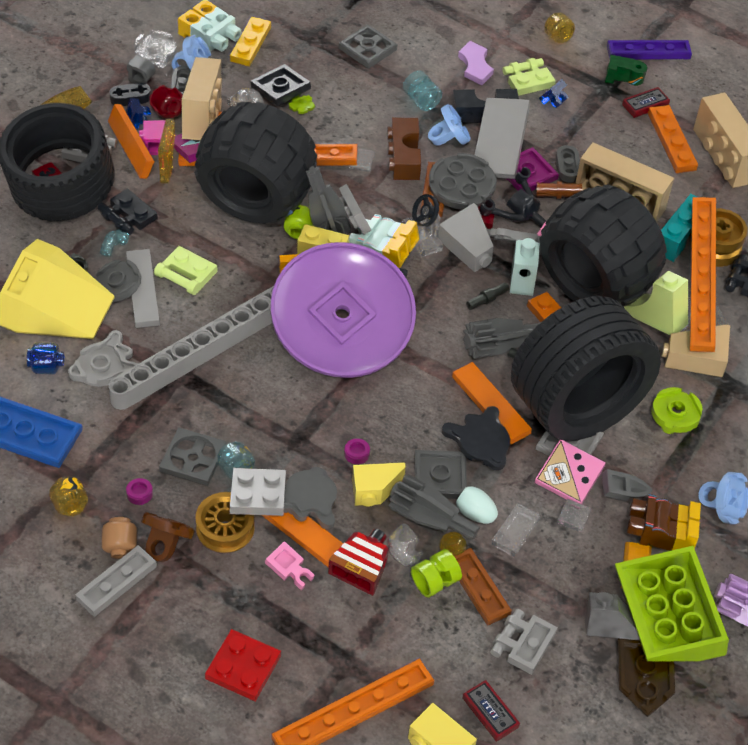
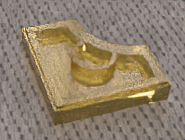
[158,119,176,183]

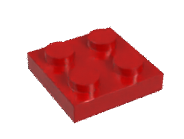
[205,629,281,702]

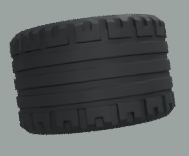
[0,103,115,221]

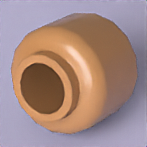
[102,517,137,559]

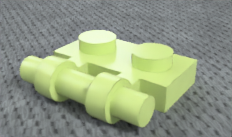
[502,58,556,96]

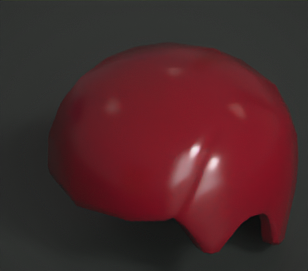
[150,85,183,119]

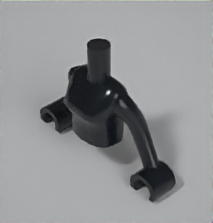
[479,167,546,228]

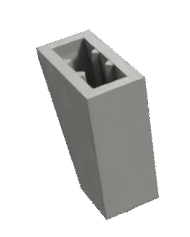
[438,203,493,272]

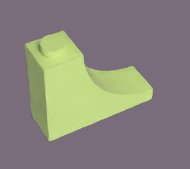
[624,271,688,335]

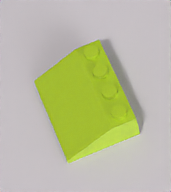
[615,546,729,661]

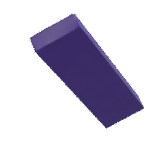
[607,40,692,60]

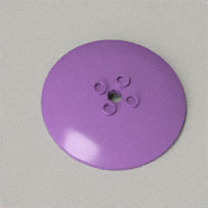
[270,242,416,378]

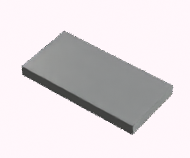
[475,98,530,179]

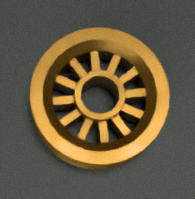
[196,492,255,553]

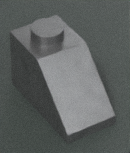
[585,592,640,640]

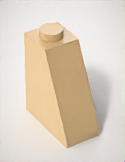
[662,325,730,377]

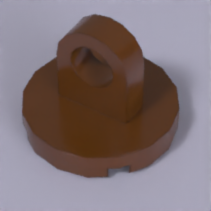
[141,512,195,562]

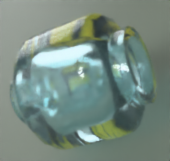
[217,441,255,479]

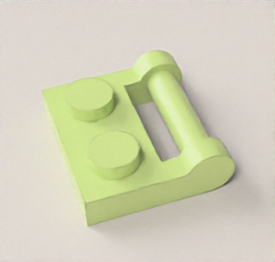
[154,246,218,295]

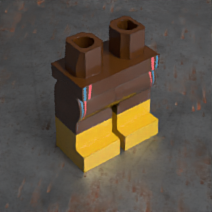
[627,494,701,551]

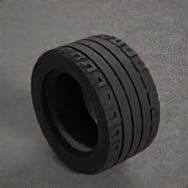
[511,296,661,441]

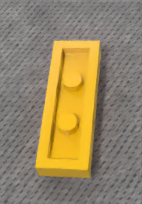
[230,17,271,67]

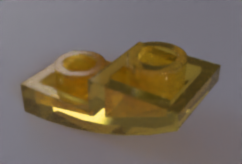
[41,86,92,109]

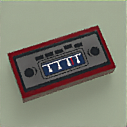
[622,87,670,118]
[462,680,520,742]

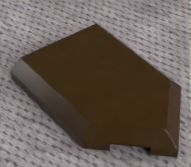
[618,638,675,717]

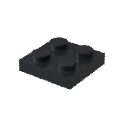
[251,64,311,106]

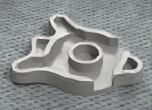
[487,228,541,244]
[68,330,138,387]

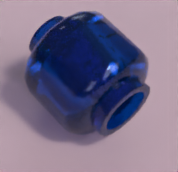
[26,342,65,375]

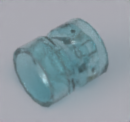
[403,71,443,111]

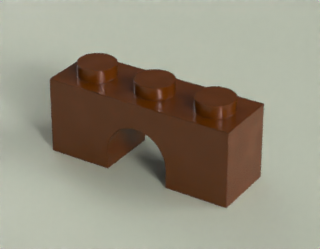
[387,117,421,180]

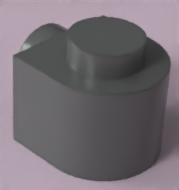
[127,55,156,83]

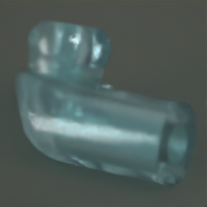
[100,230,129,257]

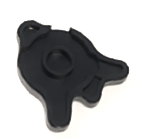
[442,406,510,470]

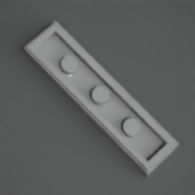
[126,249,160,328]

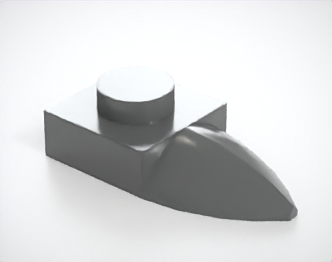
[602,469,653,501]

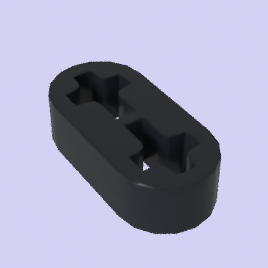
[109,83,151,106]

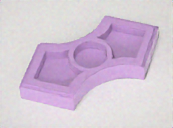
[458,41,494,85]

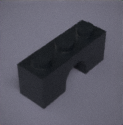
[452,89,519,123]

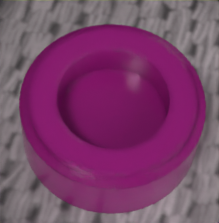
[344,438,370,464]
[126,478,153,505]

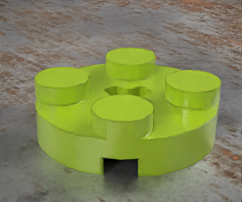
[651,387,703,434]

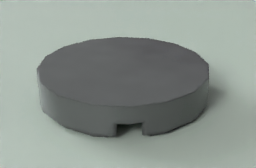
[96,259,141,302]

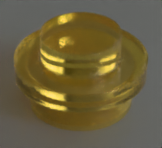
[440,532,467,556]

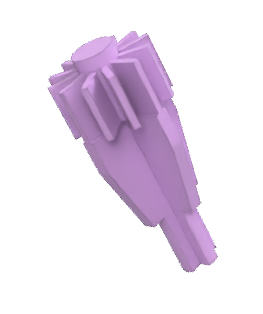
[714,574,748,626]

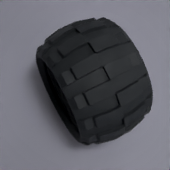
[194,101,317,224]
[539,185,667,307]

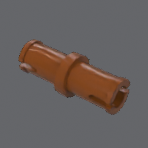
[536,181,582,199]

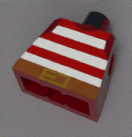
[328,529,389,596]

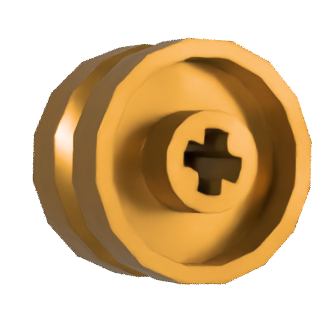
[691,208,748,267]

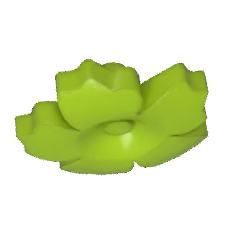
[289,95,315,114]

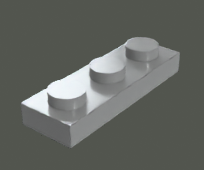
[339,184,372,235]
[75,545,157,617]

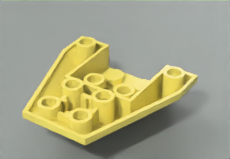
[0,239,115,339]

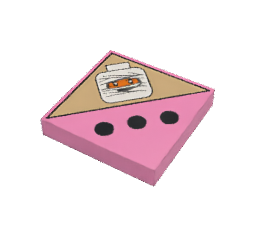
[535,439,605,507]

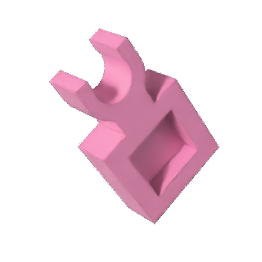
[265,541,314,590]

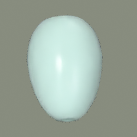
[456,486,498,524]

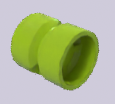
[411,549,462,598]

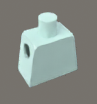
[510,238,540,296]

